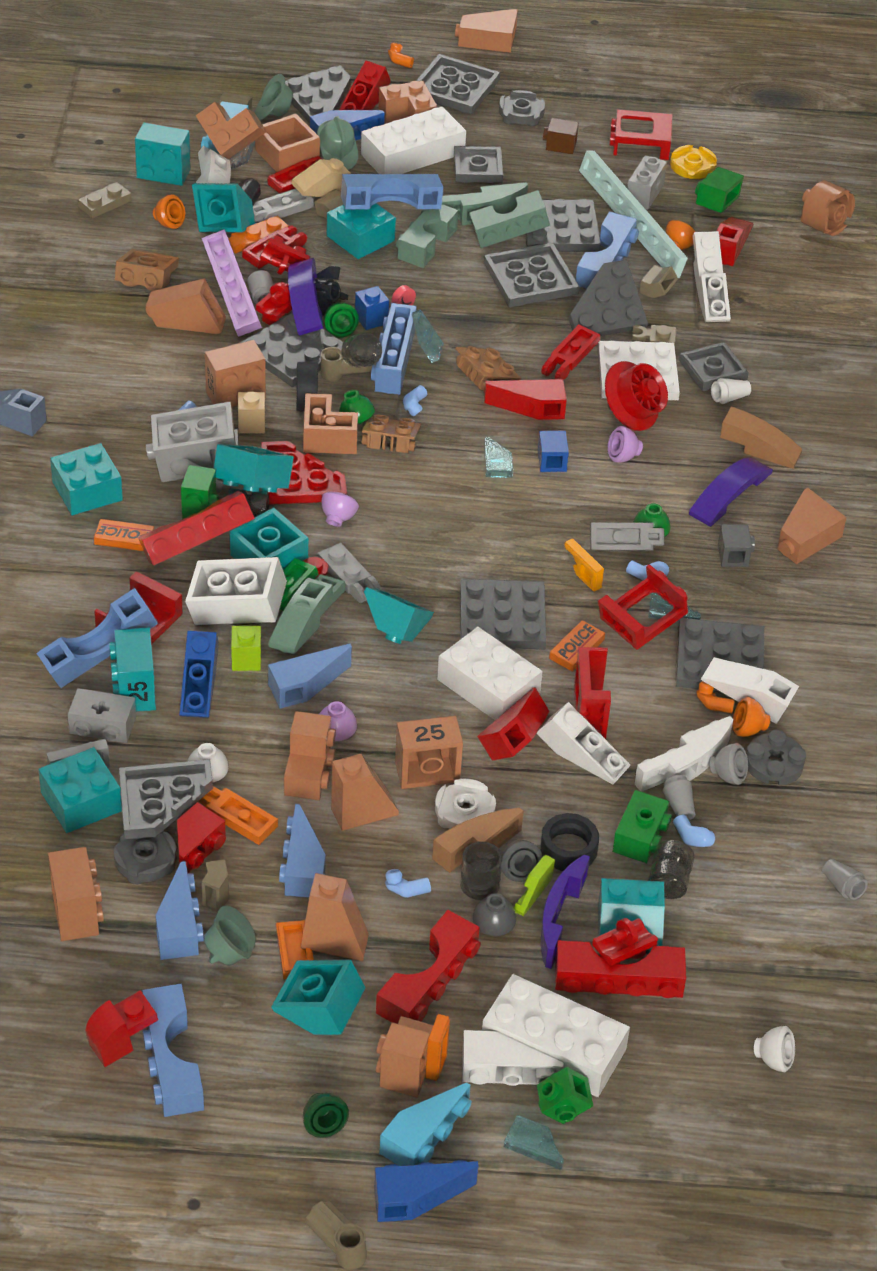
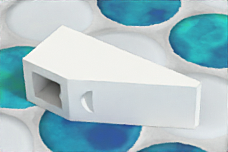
[701,658,799,724]
[537,702,630,784]
[462,1030,563,1086]

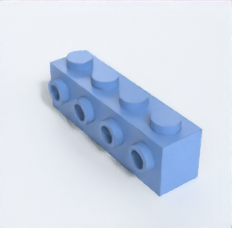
[371,303,417,395]

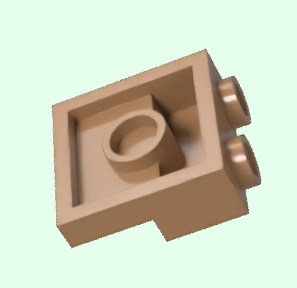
[115,249,179,291]

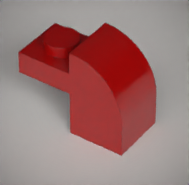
[85,990,158,1067]

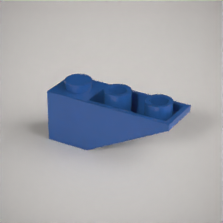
[179,631,219,718]
[374,1160,478,1222]

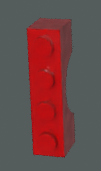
[138,491,255,565]
[376,910,481,1024]
[555,940,686,998]

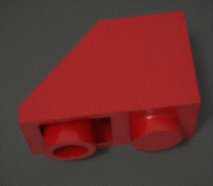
[177,802,226,874]

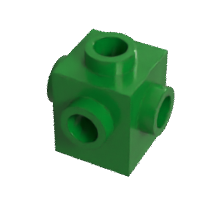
[537,1067,593,1124]

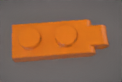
[228,215,288,253]
[199,786,278,845]

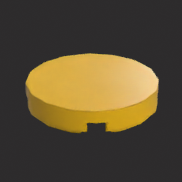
[670,145,717,179]

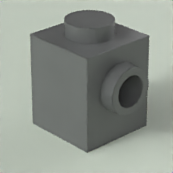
[718,524,755,567]

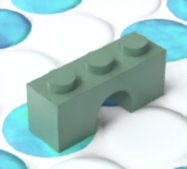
[469,190,550,248]
[396,204,459,268]

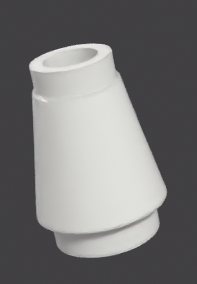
[711,378,751,404]

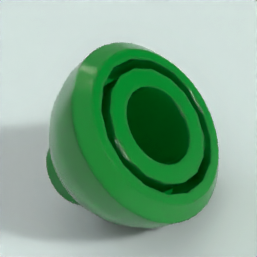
[324,303,359,338]
[339,390,375,424]
[633,503,671,537]

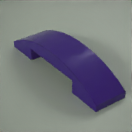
[288,258,323,336]
[689,457,773,527]
[541,855,590,969]

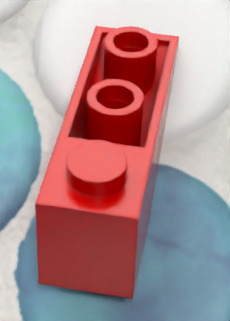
[339,60,391,110]
[716,217,754,266]
[484,379,567,420]
[477,687,550,761]

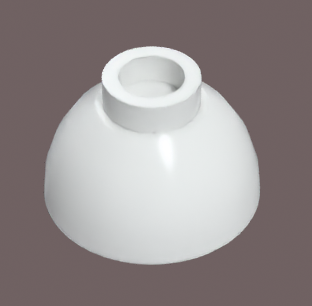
[188,743,228,783]
[754,1026,795,1072]

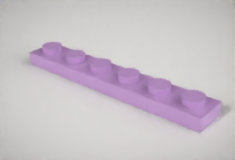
[202,229,262,337]

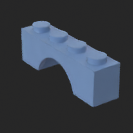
[341,174,443,209]
[576,211,639,289]
[37,588,158,688]
[143,984,204,1117]

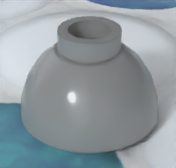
[710,743,748,785]

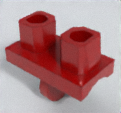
[259,235,310,275]
[255,281,292,325]
[592,918,658,966]

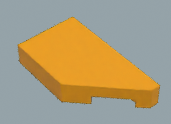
[564,538,604,592]

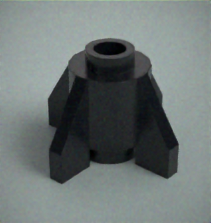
[315,266,349,316]

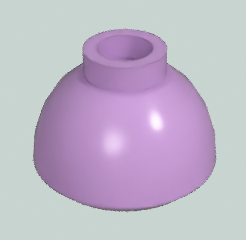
[608,426,643,463]
[321,491,359,527]
[319,701,357,741]

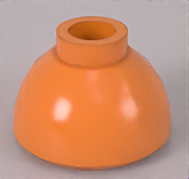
[153,194,185,229]
[665,220,696,250]
[732,696,771,737]

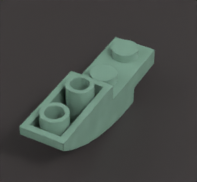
[442,182,528,225]
[269,575,345,654]

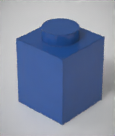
[355,286,389,330]
[538,431,569,472]

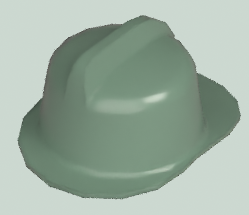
[254,74,293,121]
[317,116,358,170]
[204,906,256,966]

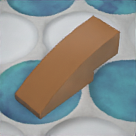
[720,407,802,469]
[432,808,524,873]

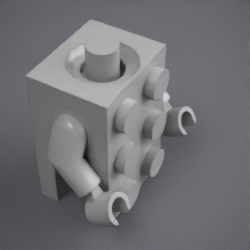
[146,402,239,493]

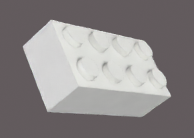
[361,107,466,174]
[482,974,630,1097]

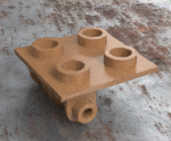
[455,346,521,391]
[362,414,421,454]

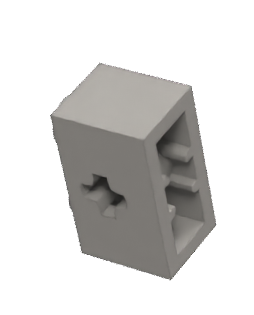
[628,155,667,210]
[68,688,136,743]

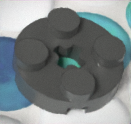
[499,90,545,126]
[746,730,806,785]
[114,830,176,885]

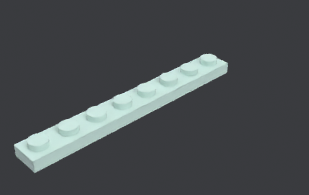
[579,151,688,278]

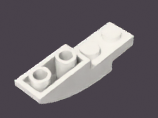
[196,146,231,183]
[693,231,731,322]
[635,716,733,792]

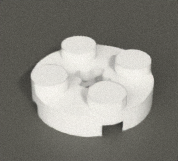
[435,779,496,829]

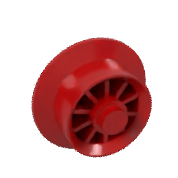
[605,361,668,431]

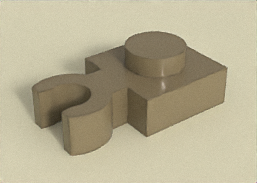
[632,325,676,347]

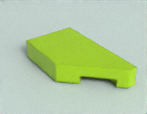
[514,855,555,917]

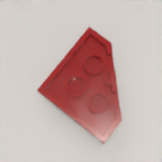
[261,441,347,504]

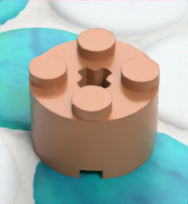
[801,180,855,236]

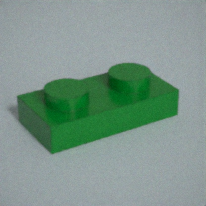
[279,558,319,611]

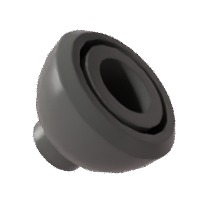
[500,840,542,882]
[473,894,516,936]

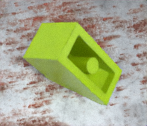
[231,625,261,671]

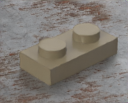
[78,182,132,219]

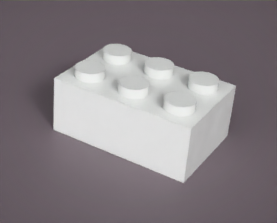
[185,557,287,625]
[437,627,543,720]

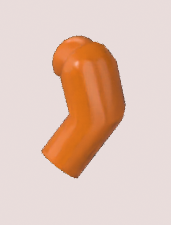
[388,42,414,68]
[696,681,734,714]

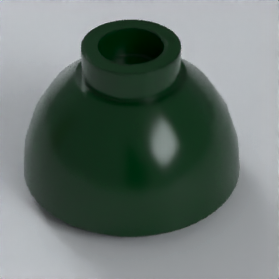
[303,1092,349,1138]

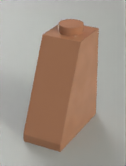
[455,9,518,53]
[146,278,226,334]
[777,488,847,564]
[331,754,399,831]
[301,873,369,961]

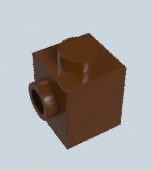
[543,118,579,154]

